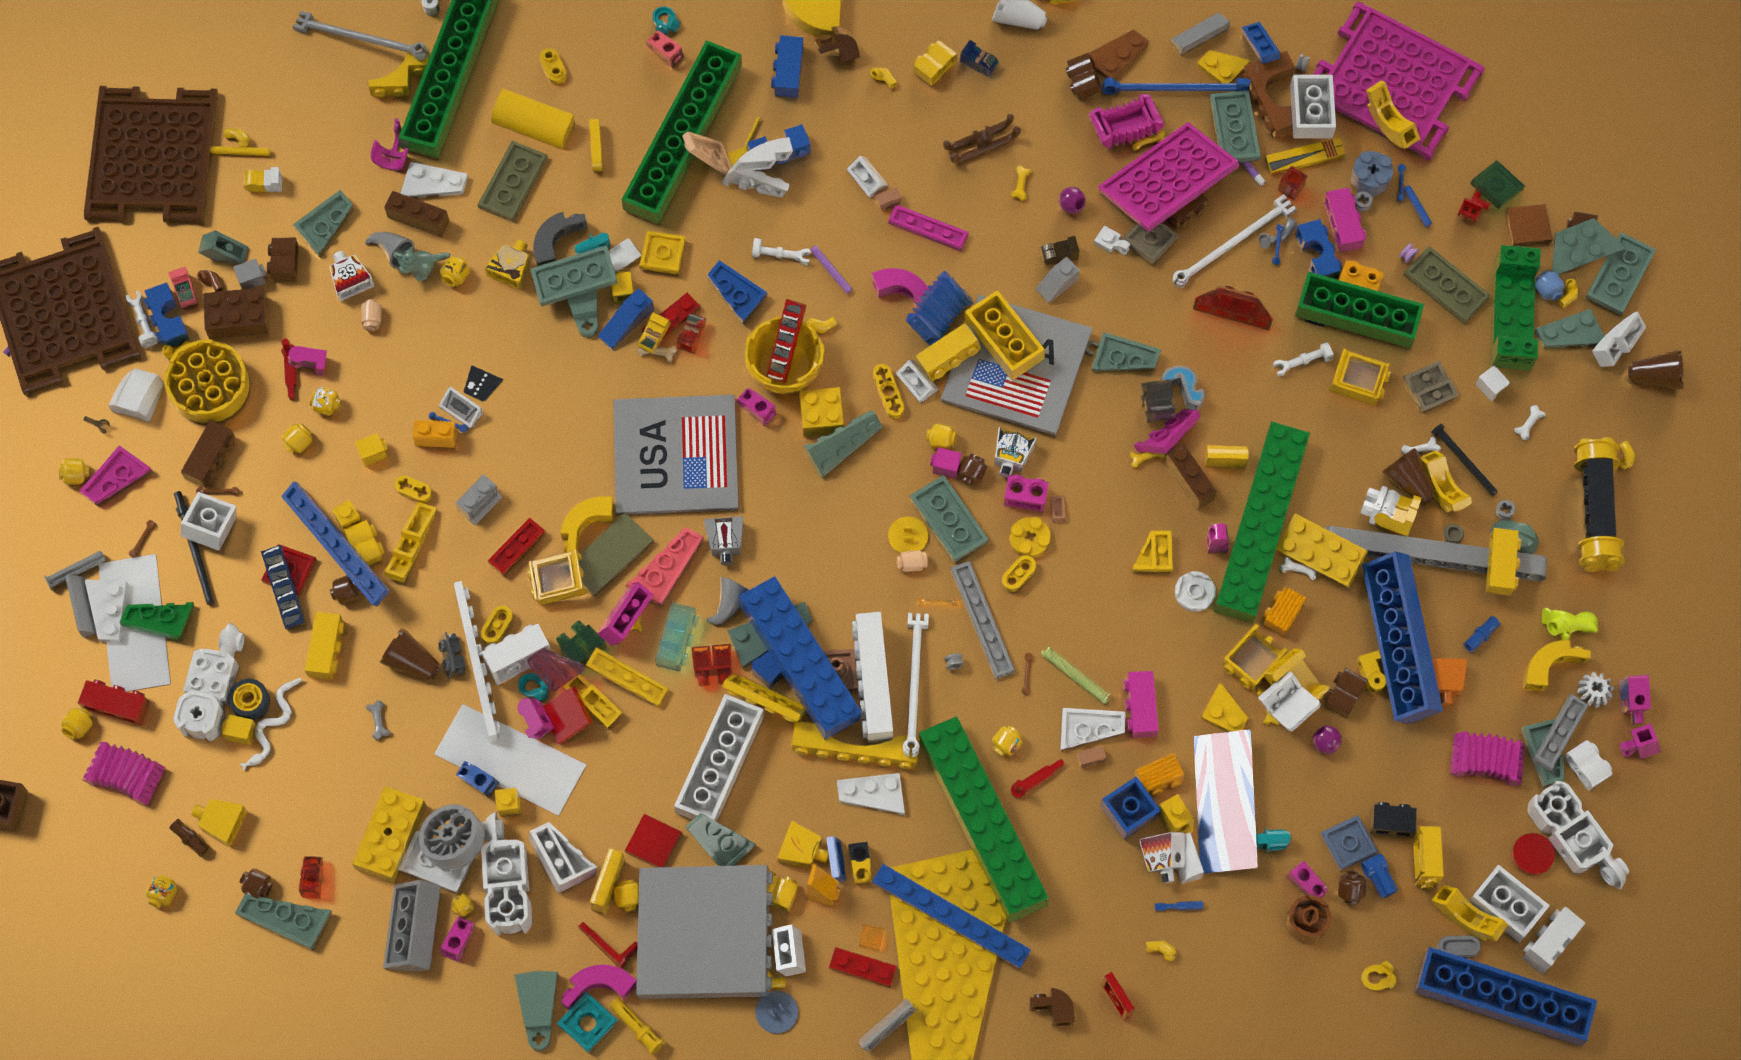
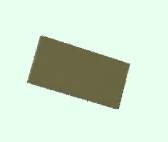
[478,141,548,222]
[1403,246,1491,324]
[566,513,654,597]

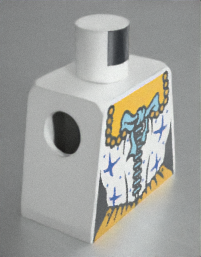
[994,427,1036,478]

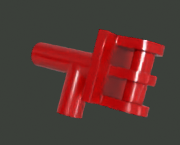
[1457,185,1491,222]

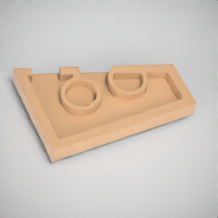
[682,132,732,175]

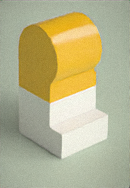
[244,167,282,192]

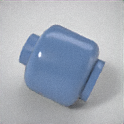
[1535,270,1565,301]

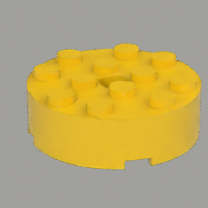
[164,339,250,423]

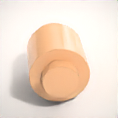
[361,300,382,331]
[897,550,927,572]

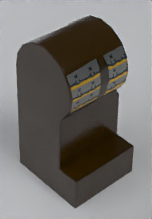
[1040,236,1080,265]

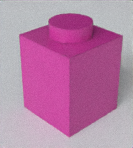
[930,448,962,479]

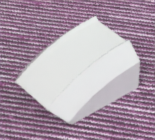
[108,368,164,423]

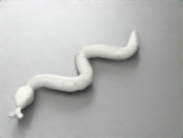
[240,678,302,770]

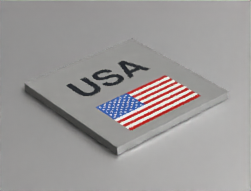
[941,294,1092,436]
[614,395,738,515]

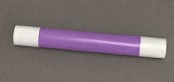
[1240,161,1266,187]

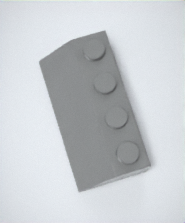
[383,880,441,972]

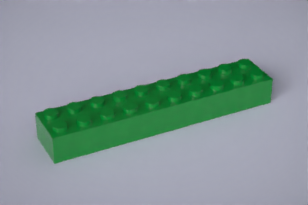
[399,0,499,159]
[621,40,742,225]
[1214,421,1310,624]
[919,716,1049,923]

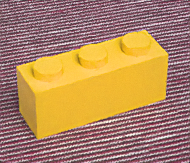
[915,323,982,382]
[1486,528,1521,596]
[304,612,346,679]

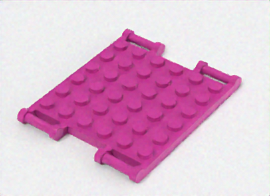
[1313,2,1485,160]

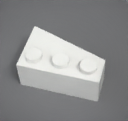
[529,822,597,893]

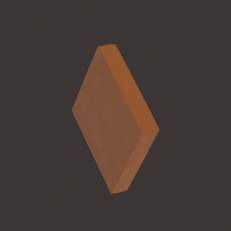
[1506,204,1553,246]

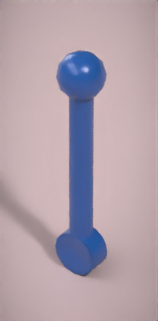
[1397,164,1406,201]
[1272,224,1284,265]
[428,412,468,432]

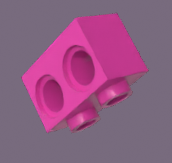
[1004,475,1049,512]

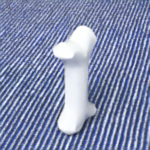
[1514,405,1546,440]
[1401,437,1441,454]
[1279,556,1318,581]

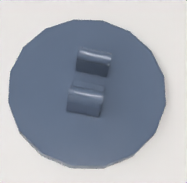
[756,991,798,1034]

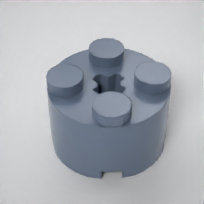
[1350,151,1393,197]

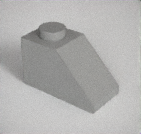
[1036,257,1080,304]

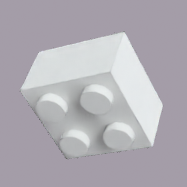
[181,492,236,551]

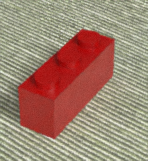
[77,679,150,725]

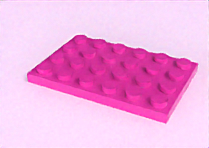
[1098,122,1239,232]

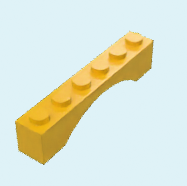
[791,721,920,769]

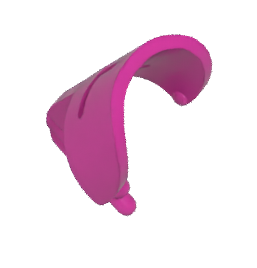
[371,118,409,171]

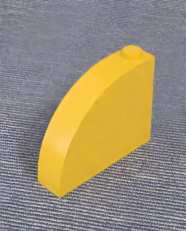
[782,0,841,38]

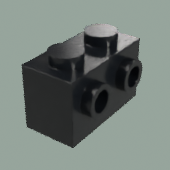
[1370,802,1417,838]

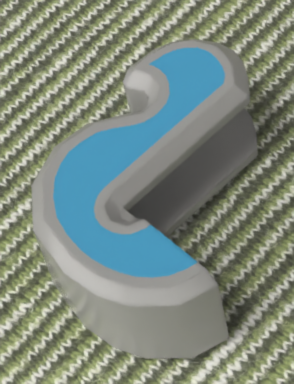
[1160,366,1205,410]

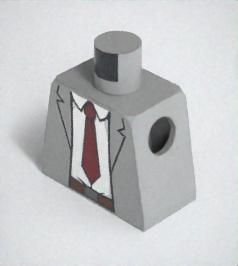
[704,516,744,566]

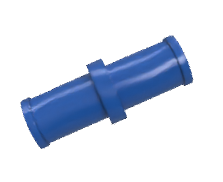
[1463,616,1501,653]

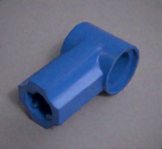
[1361,853,1398,899]

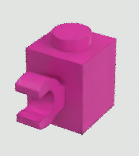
[1620,724,1661,759]

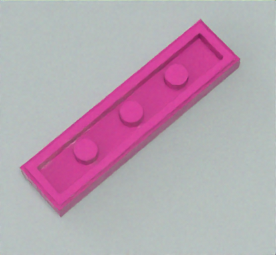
[888,204,969,251]

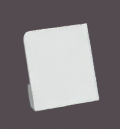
[1475,366,1509,401]

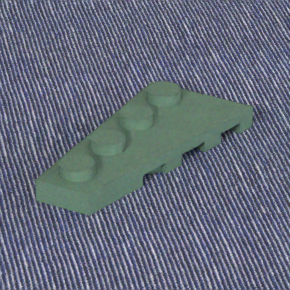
[803,410,882,478]
[235,894,332,950]

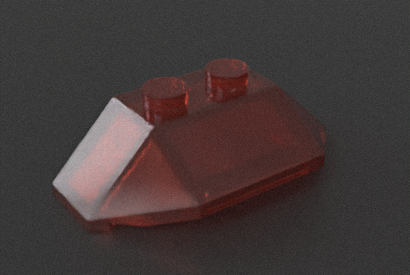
[1193,286,1273,331]

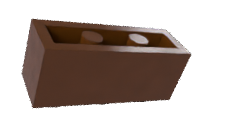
[384,191,449,237]
[181,420,235,488]
[1164,443,1217,510]

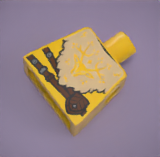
[485,240,530,290]

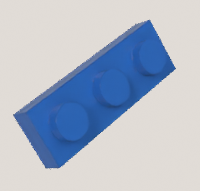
[1242,22,1280,64]

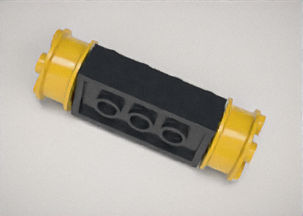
[1574,437,1625,572]

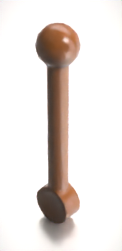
[196,487,239,495]
[129,520,155,557]
[1021,653,1033,695]

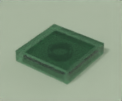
[1470,160,1525,210]

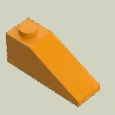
[807,864,841,906]

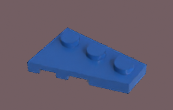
[707,260,767,325]

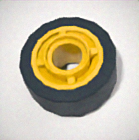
[228,678,270,720]

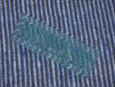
[655,602,699,672]

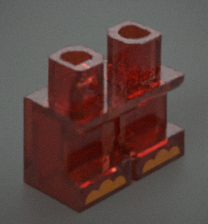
[691,644,732,686]

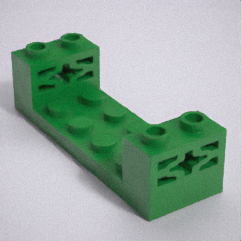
[1491,245,1541,371]

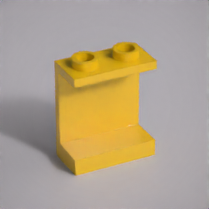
[1263,648,1329,701]

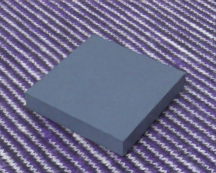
[1320,815,1378,871]

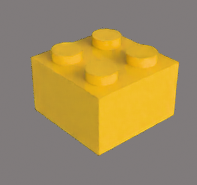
[800,387,844,437]

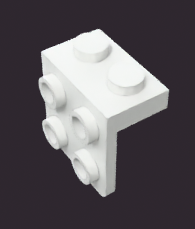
[1258,671,1321,731]

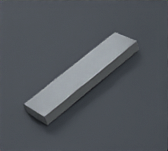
[1532,694,1589,772]

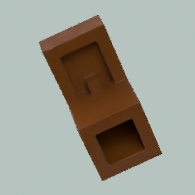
[814,26,860,62]
[1029,988,1075,1027]

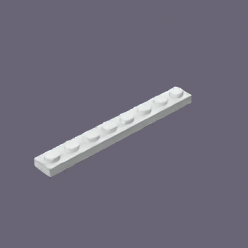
[454,581,501,742]

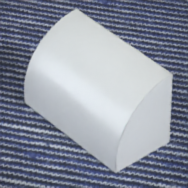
[1176,833,1204,884]

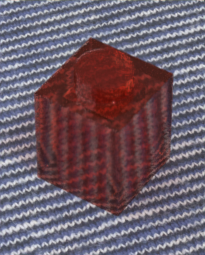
[1278,166,1308,201]

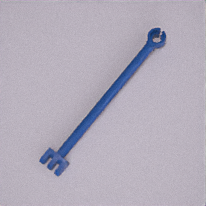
[1102,77,1251,95]

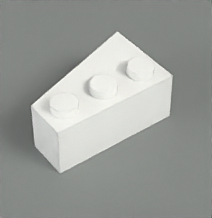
[1522,906,1585,975]

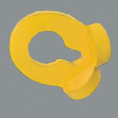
[1361,961,1396,991]

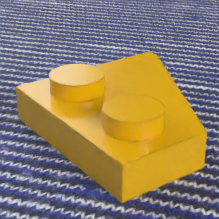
[1201,683,1248,732]

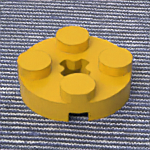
[1009,517,1051,558]

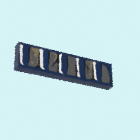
[261,545,306,630]

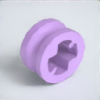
[1399,243,1419,263]

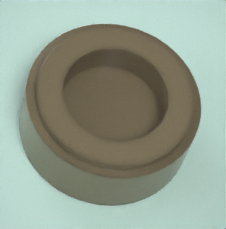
[1442,524,1464,544]

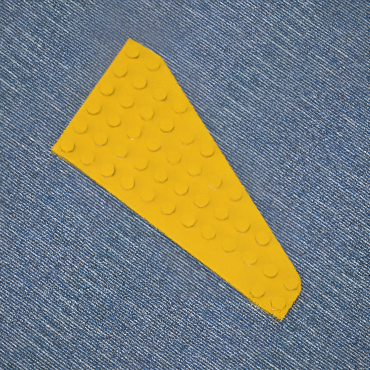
[890,849,1006,1060]

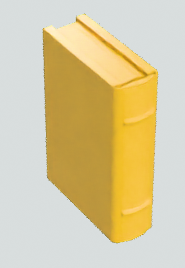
[589,848,625,915]

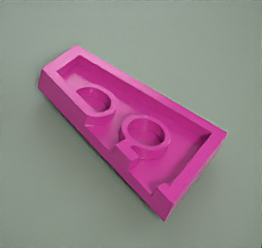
[1134,409,1201,454]
[79,445,152,505]

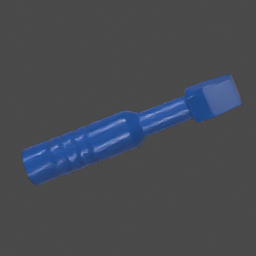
[1154,901,1203,911]

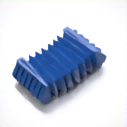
[906,271,973,346]

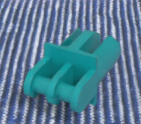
[574,233,610,255]
[1256,828,1291,854]

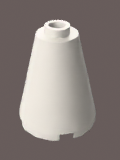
[992,0,1048,30]

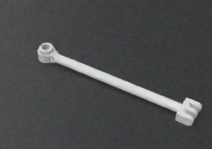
[1172,194,1297,288]
[903,613,929,757]

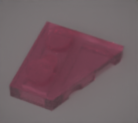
[527,648,585,692]

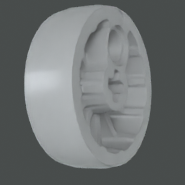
[419,804,485,869]

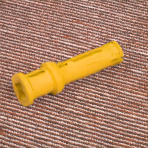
[609,997,665,1055]

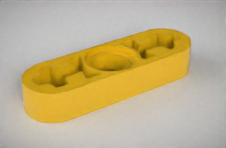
[589,118,603,172]
[873,364,904,419]

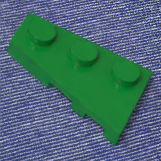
[120,602,194,640]

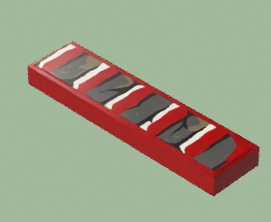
[766,299,807,383]

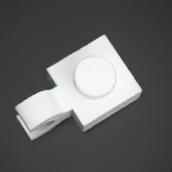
[1094,226,1130,255]

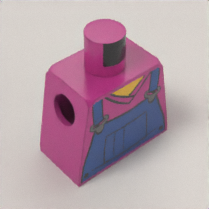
[1618,675,1651,725]

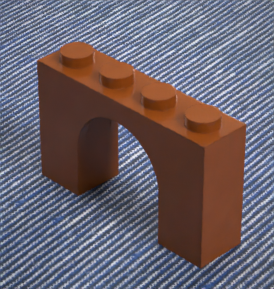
[1241,51,1295,139]

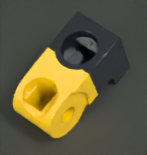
[848,842,872,884]

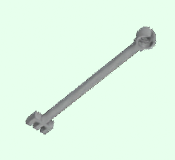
[293,11,429,60]

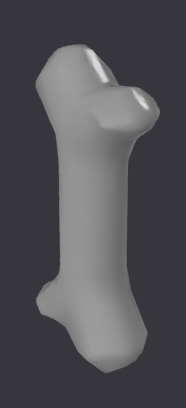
[366,700,390,740]

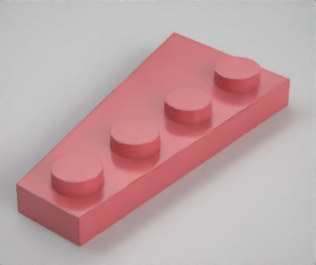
[626,527,704,606]

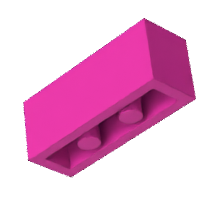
[1324,187,1366,253]
[597,582,654,646]
[1123,671,1158,738]

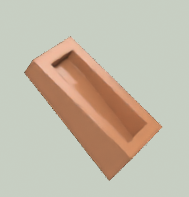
[1051,496,1066,523]

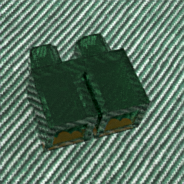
[556,620,607,672]

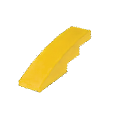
[384,501,437,583]
[547,658,622,728]

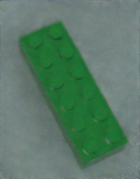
[1295,272,1424,349]

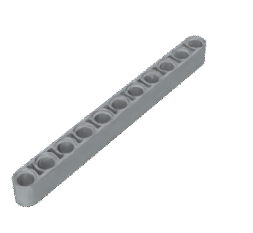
[1325,526,1547,581]

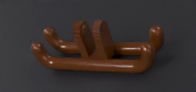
[943,114,1021,164]

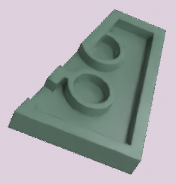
[1521,719,1564,787]

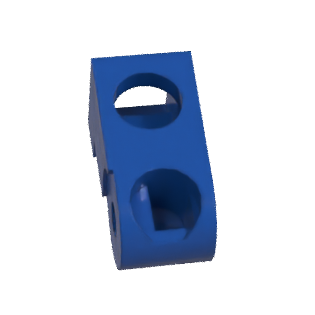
[455,761,499,798]

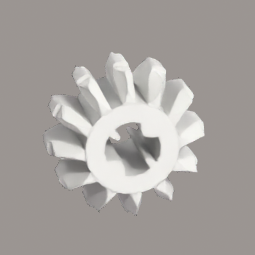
[1577,672,1614,708]

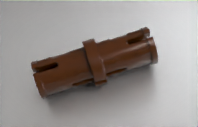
[169,819,209,857]

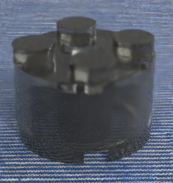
[1140,379,1175,423]

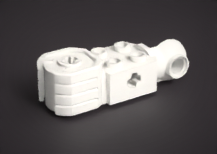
[173,623,245,742]
[1527,781,1629,889]
[481,812,533,936]

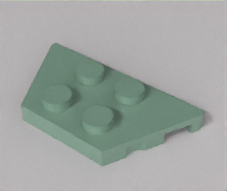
[1551,218,1625,274]

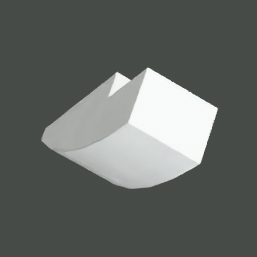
[733,137,793,172]
[1592,312,1646,367]

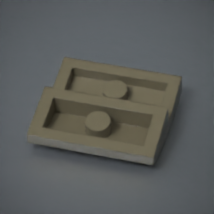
[1402,360,1459,412]

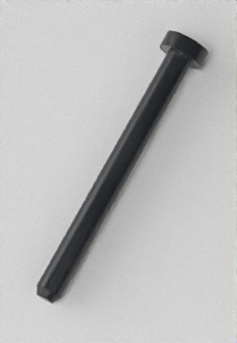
[1431,423,1498,496]

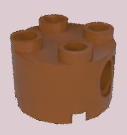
[1286,895,1332,943]

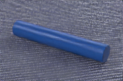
[1404,185,1432,227]

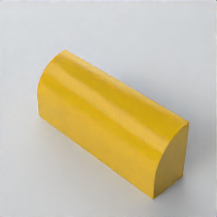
[491,88,575,150]

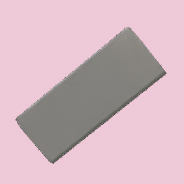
[1170,13,1230,55]
[65,574,97,637]
[859,999,917,1052]

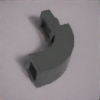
[533,212,588,267]

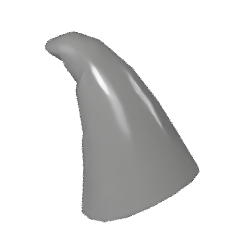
[365,232,414,269]
[706,577,749,625]

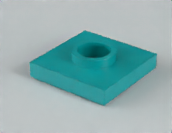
[557,991,618,1053]

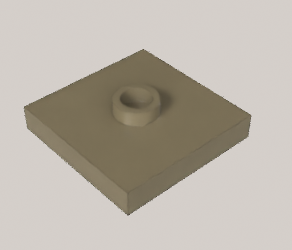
[1123,223,1178,265]

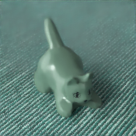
[393,247,451,281]

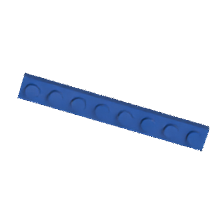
[281,481,390,606]
[872,864,1031,969]

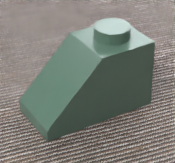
[198,230,248,265]

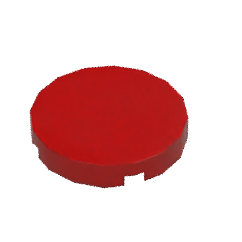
[1511,833,1555,876]

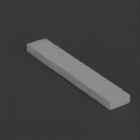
[950,561,1015,680]

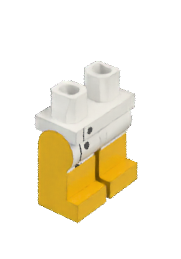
[1360,486,1422,537]

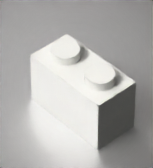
[772,925,806,976]

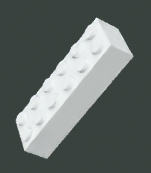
[852,612,893,746]
[674,694,764,822]

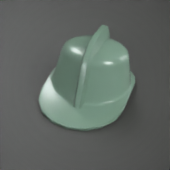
[1490,520,1539,554]

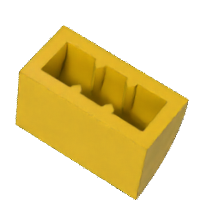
[1205,445,1248,468]

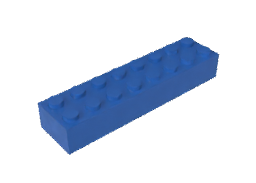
[1362,551,1443,724]
[739,576,862,740]
[1414,947,1597,1046]

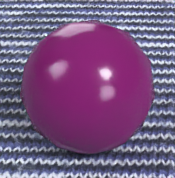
[1058,187,1086,214]
[1313,725,1342,755]

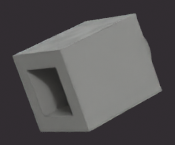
[233,259,266,289]

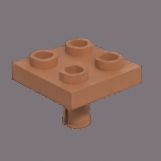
[823,649,858,691]

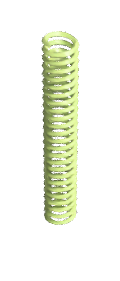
[1041,647,1110,704]

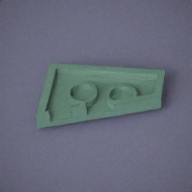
[293,190,353,256]
[1535,309,1605,348]
[1091,332,1161,371]
[685,813,756,866]

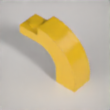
[1366,81,1420,149]
[1420,450,1472,512]
[561,496,614,553]
[1523,640,1591,692]
[1431,884,1508,942]

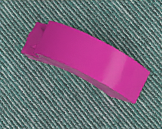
[872,268,929,308]
[561,965,637,1010]

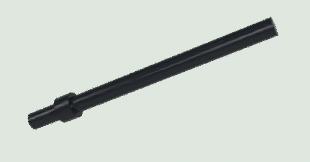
[174,491,214,605]

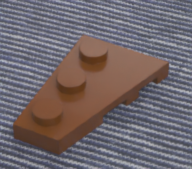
[1089,30,1149,79]

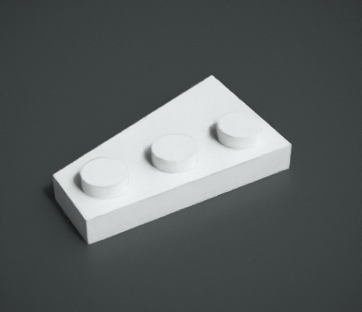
[401,162,468,198]
[85,580,127,642]

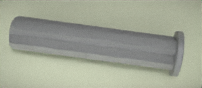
[44,551,106,591]

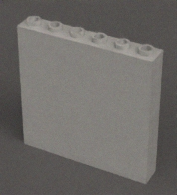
[636,865,773,999]

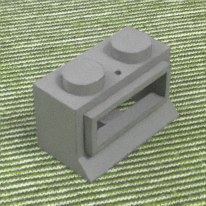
[455,474,502,525]

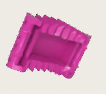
[1088,94,1164,149]
[1450,731,1525,786]
[82,742,165,806]

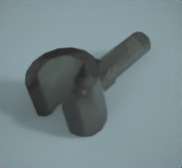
[83,416,110,434]

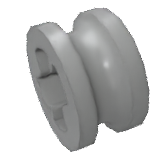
[1295,54,1310,73]
[1355,192,1372,212]
[1496,500,1515,520]
[944,653,964,670]

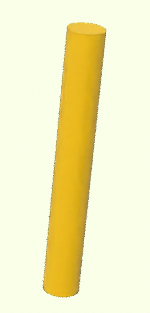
[210,146,271,156]

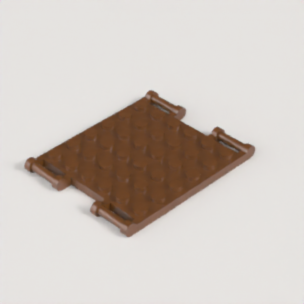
[84,86,218,223]
[0,226,141,395]

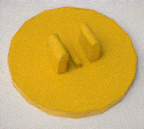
[888,516,929,553]

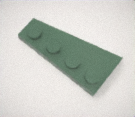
[728,602,812,670]

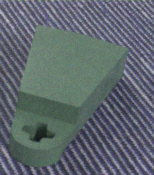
[566,290,598,338]
[514,971,559,1051]

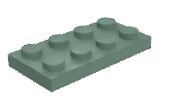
[1210,91,1261,162]
[1585,232,1656,316]
[531,245,618,307]
[910,475,989,563]

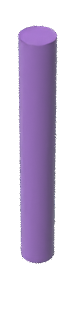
[810,245,852,294]

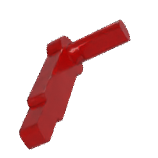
[281,338,297,400]
[1010,759,1064,799]
[578,922,638,969]

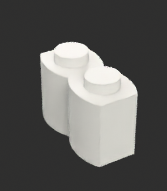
[1564,740,1612,791]

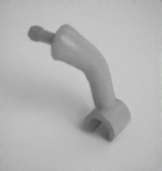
[1259,217,1297,249]

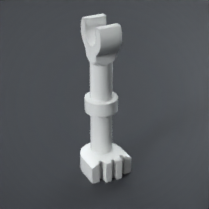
[752,238,811,266]
[126,291,159,348]
[1273,342,1334,377]

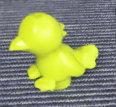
[1541,608,1598,640]

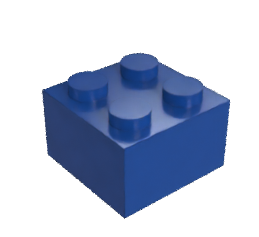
[1100,776,1161,840]

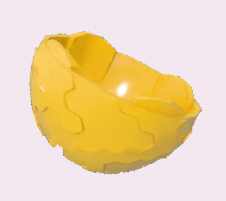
[745,316,824,394]

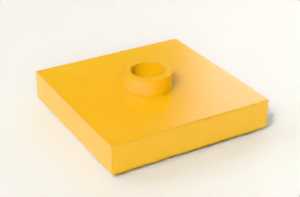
[639,231,686,275]

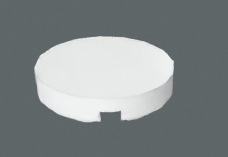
[1174,571,1216,612]

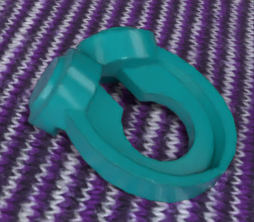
[652,6,680,35]
[518,673,552,702]

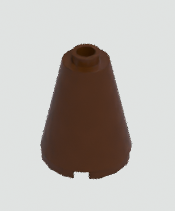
[1628,349,1684,390]
[1382,448,1436,506]
[380,628,440,681]

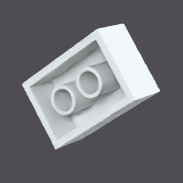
[1290,75,1336,138]
[482,624,553,685]
[1469,865,1550,943]

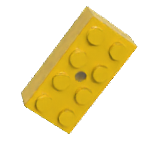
[965,290,1045,381]
[352,786,427,884]

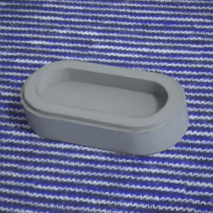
[1437,935,1481,958]

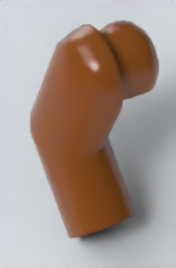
[197,270,224,292]

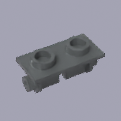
[438,632,466,678]

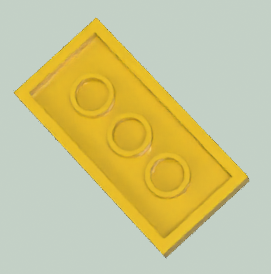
[1276,514,1368,587]
[722,673,807,722]

